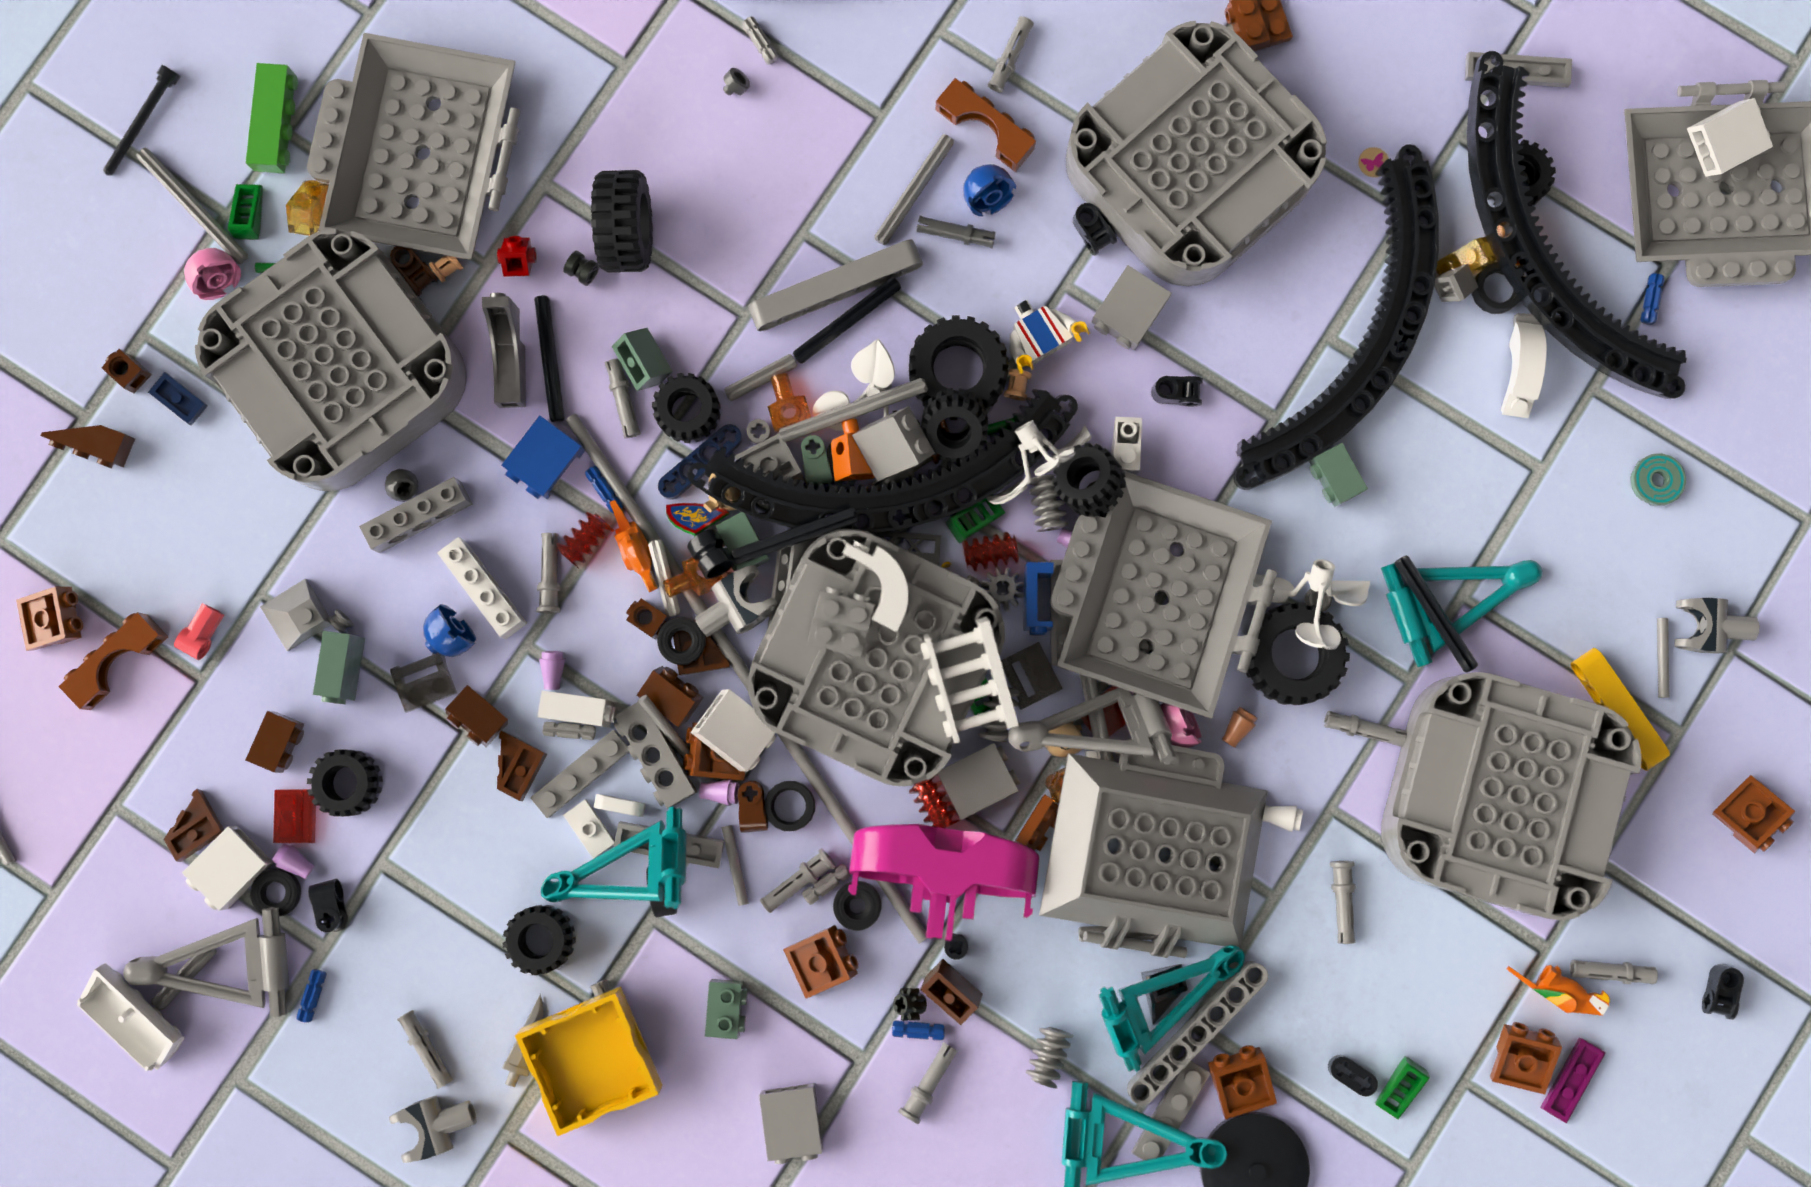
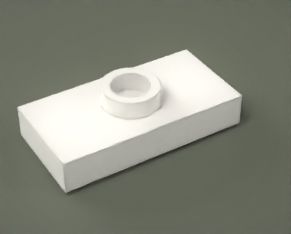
[563,799,615,859]

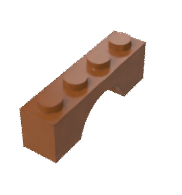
[936,78,1036,172]
[58,612,168,710]

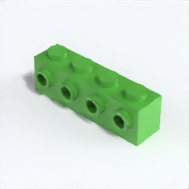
[246,63,298,174]

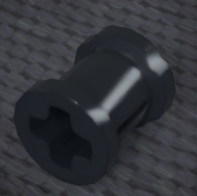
[944,933,968,960]

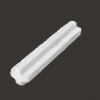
[648,539,680,617]

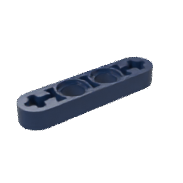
[658,424,743,500]

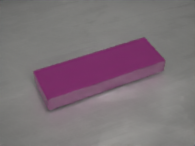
[1540,1037,1606,1124]

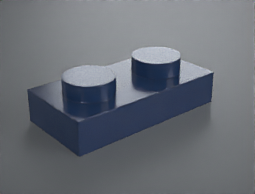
[148,372,208,426]

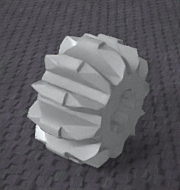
[980,567,1024,612]

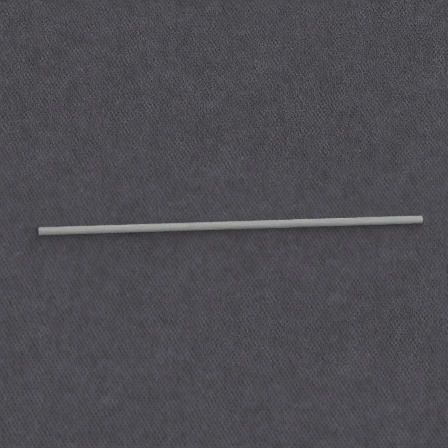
[565,414,927,944]

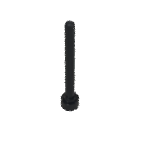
[103,65,181,176]

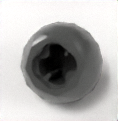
[384,469,419,502]

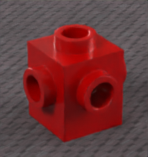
[497,236,537,277]

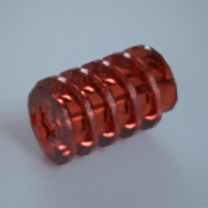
[556,512,615,569]
[962,532,1019,572]
[909,774,961,828]

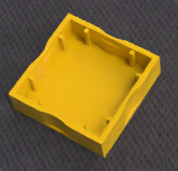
[514,986,663,1137]

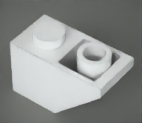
[1111,417,1142,475]

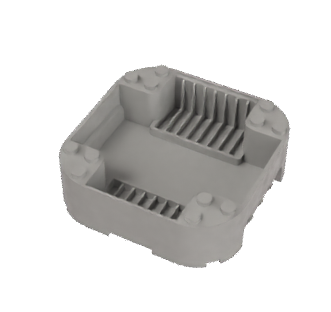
[1066,21,1327,286]
[195,228,466,491]
[748,528,1005,786]
[1381,672,1641,920]

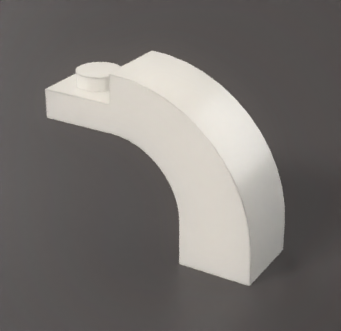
[1501,322,1547,418]
[842,541,908,632]

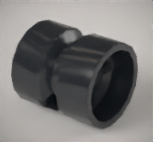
[687,529,735,579]

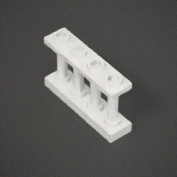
[920,617,1019,744]

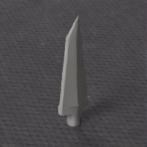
[502,993,544,1087]

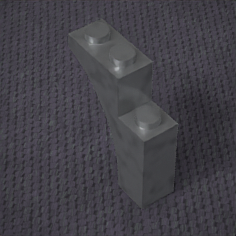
[482,293,526,408]

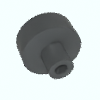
[723,68,750,95]

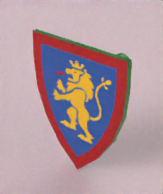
[666,503,729,537]

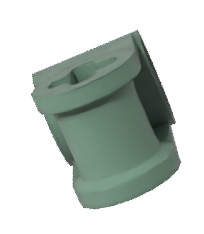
[801,435,833,486]

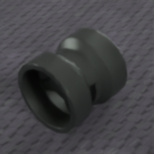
[563,250,599,286]

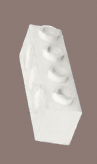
[437,537,527,639]

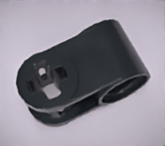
[1073,203,1117,256]
[1151,376,1203,407]
[308,878,348,932]
[1702,964,1744,1020]

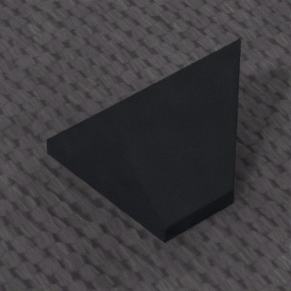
[1141,964,1188,1025]

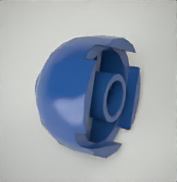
[963,164,1016,217]
[423,604,476,657]

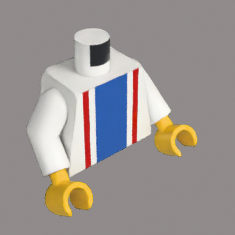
[1009,300,1090,374]

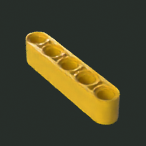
[1570,648,1670,771]

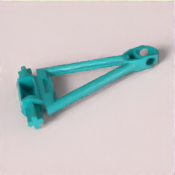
[1381,560,1543,667]
[541,806,687,909]
[1099,945,1245,1072]
[1061,1081,1227,1187]

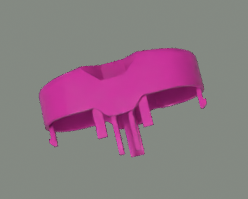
[848,824,1040,941]

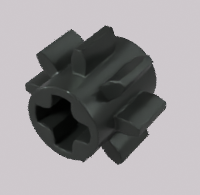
[893,988,927,1021]

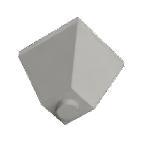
[260,579,331,651]

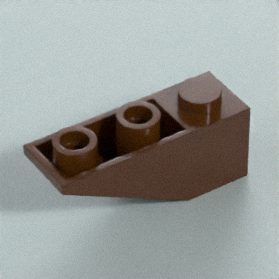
[40,425,135,469]

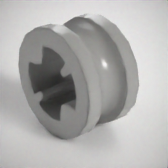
[747,419,771,444]
[327,609,354,633]

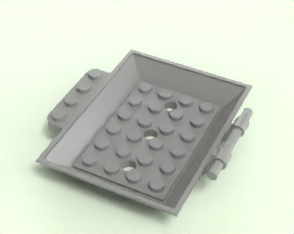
[307,33,520,260]
[1624,80,1811,287]
[1050,471,1277,719]
[1039,738,1268,958]

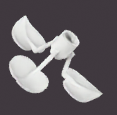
[812,339,895,431]
[986,420,1092,504]
[1253,559,1370,649]

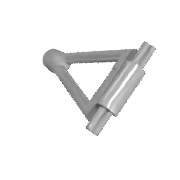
[1008,688,1176,765]
[123,907,289,1017]

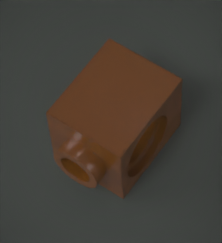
[101,349,152,393]
[626,598,670,640]

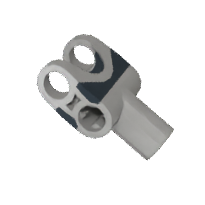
[695,565,778,637]
[1674,598,1760,653]
[389,1095,477,1163]

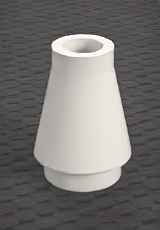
[1262,805,1303,832]

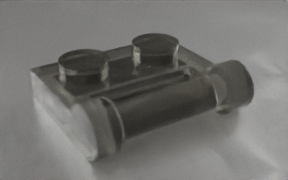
[1001,642,1063,710]
[390,653,457,713]

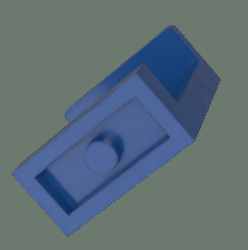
[501,415,585,500]
[1023,562,1054,636]

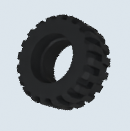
[591,170,653,273]
[909,315,1009,420]
[1246,602,1350,705]

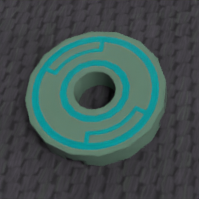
[1630,453,1686,506]

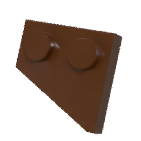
[673,619,730,676]
[497,731,547,802]
[164,789,224,862]

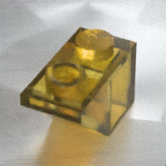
[286,180,329,236]
[1436,237,1497,275]

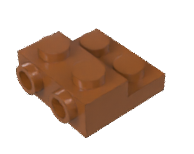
[1225,0,1293,52]
[16,586,83,651]
[683,722,745,781]
[1712,775,1795,854]
[1014,795,1059,851]
[783,925,858,999]
[1490,1022,1562,1095]
[1208,1045,1277,1119]

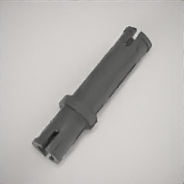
[916,216,996,248]

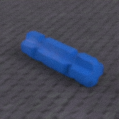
[1640,273,1665,325]
[585,466,623,514]
[296,969,327,1023]
[892,1020,945,1041]

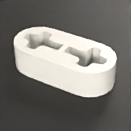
[594,794,646,817]

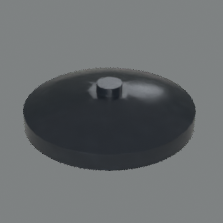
[1200,1112,1310,1187]

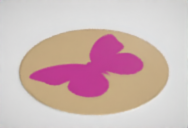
[1358,147,1389,177]

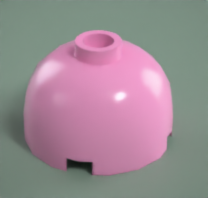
[185,248,241,300]
[1160,703,1202,748]

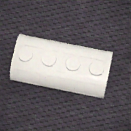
[77,963,184,1071]

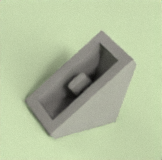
[1434,263,1478,302]

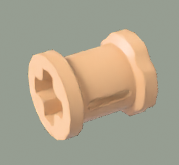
[428,255,463,283]
[1004,369,1032,401]

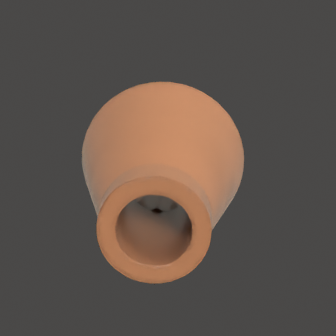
[1222,707,1258,748]

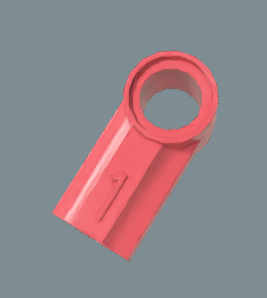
[174,603,224,660]

